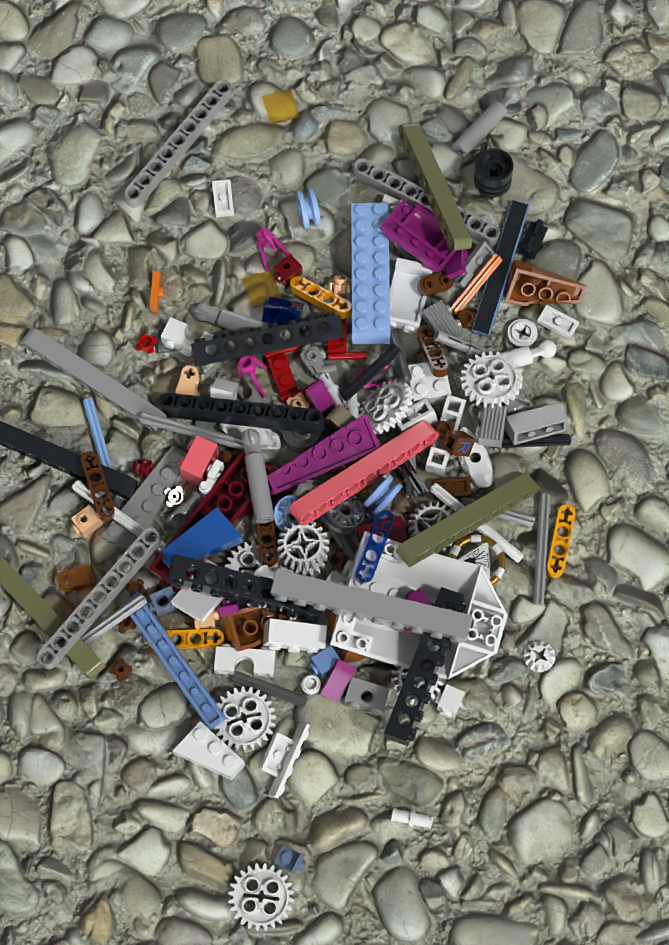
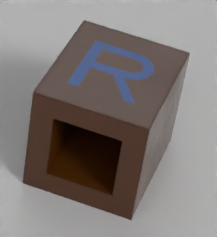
[441,430,476,457]

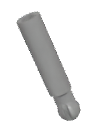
[453,87,521,157]
[194,303,286,343]
[241,429,275,524]

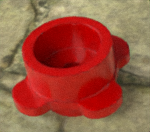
[136,334,157,354]

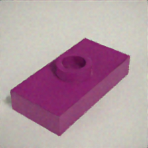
[218,599,239,616]

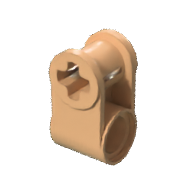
[175,365,200,396]

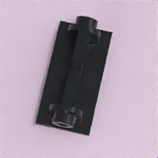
[517,219,548,260]

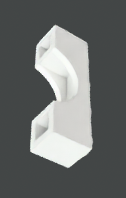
[425,395,466,476]

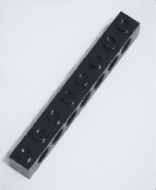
[190,312,344,367]
[166,554,322,623]
[384,587,467,746]

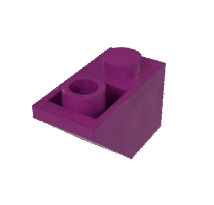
[306,379,335,417]

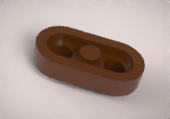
[417,272,453,296]

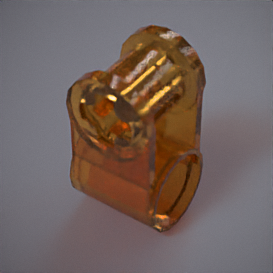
[57,565,96,592]

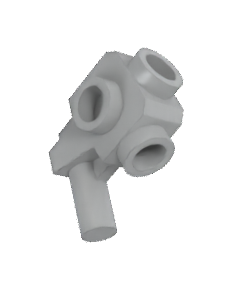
[300,345,337,378]

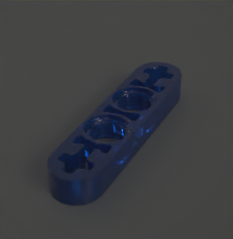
[354,510,394,584]

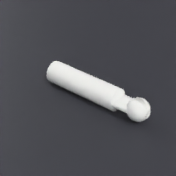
[466,340,556,375]

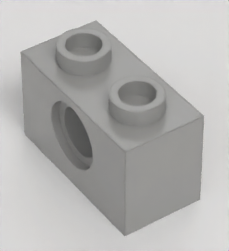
[345,677,390,716]

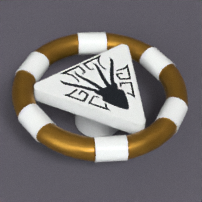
[449,535,506,586]

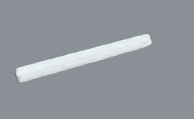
[72,480,167,553]
[430,483,524,563]

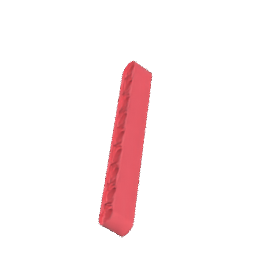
[289,420,439,525]

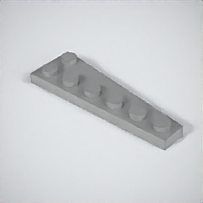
[101,446,187,554]

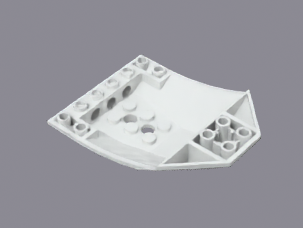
[330,531,508,680]

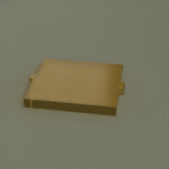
[262,89,299,125]
[243,270,282,309]

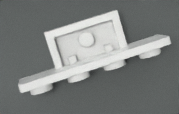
[259,723,310,798]

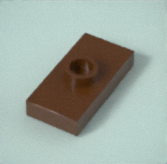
[431,477,472,500]

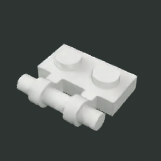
[199,459,225,498]

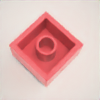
[179,435,219,487]

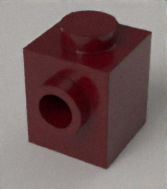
[273,253,303,287]

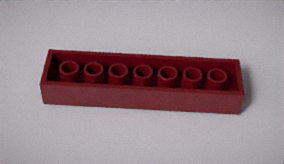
[149,450,275,593]

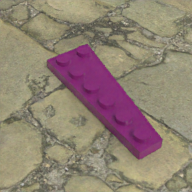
[267,413,380,494]

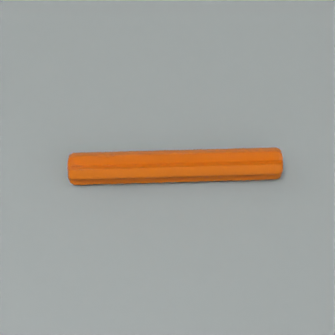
[450,254,502,315]

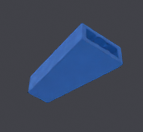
[162,507,243,567]

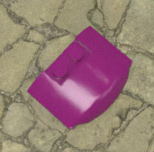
[380,200,456,272]

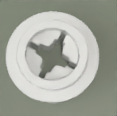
[507,319,538,347]
[524,640,555,672]

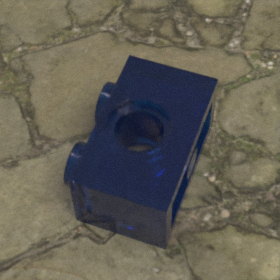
[262,296,305,326]

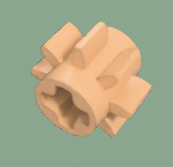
[329,276,352,298]

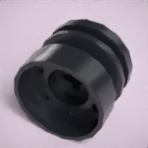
[474,148,514,198]

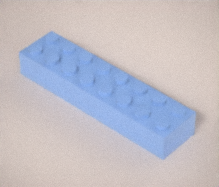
[351,203,390,344]

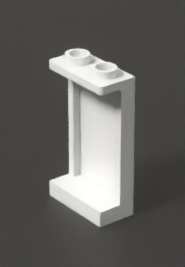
[390,258,433,334]

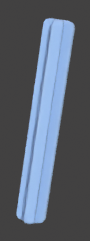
[83,397,111,467]

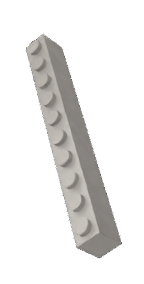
[271,569,472,644]

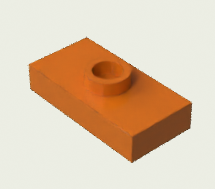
[150,271,164,313]

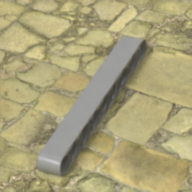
[125,79,232,208]
[354,158,500,247]
[20,327,167,432]
[37,528,161,669]

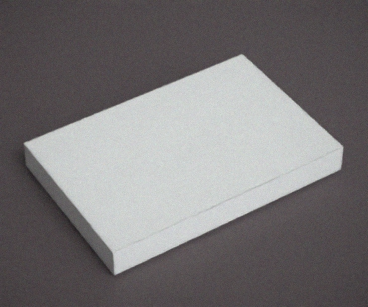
[171,559,231,623]

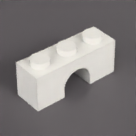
[161,317,216,356]
[214,644,276,678]

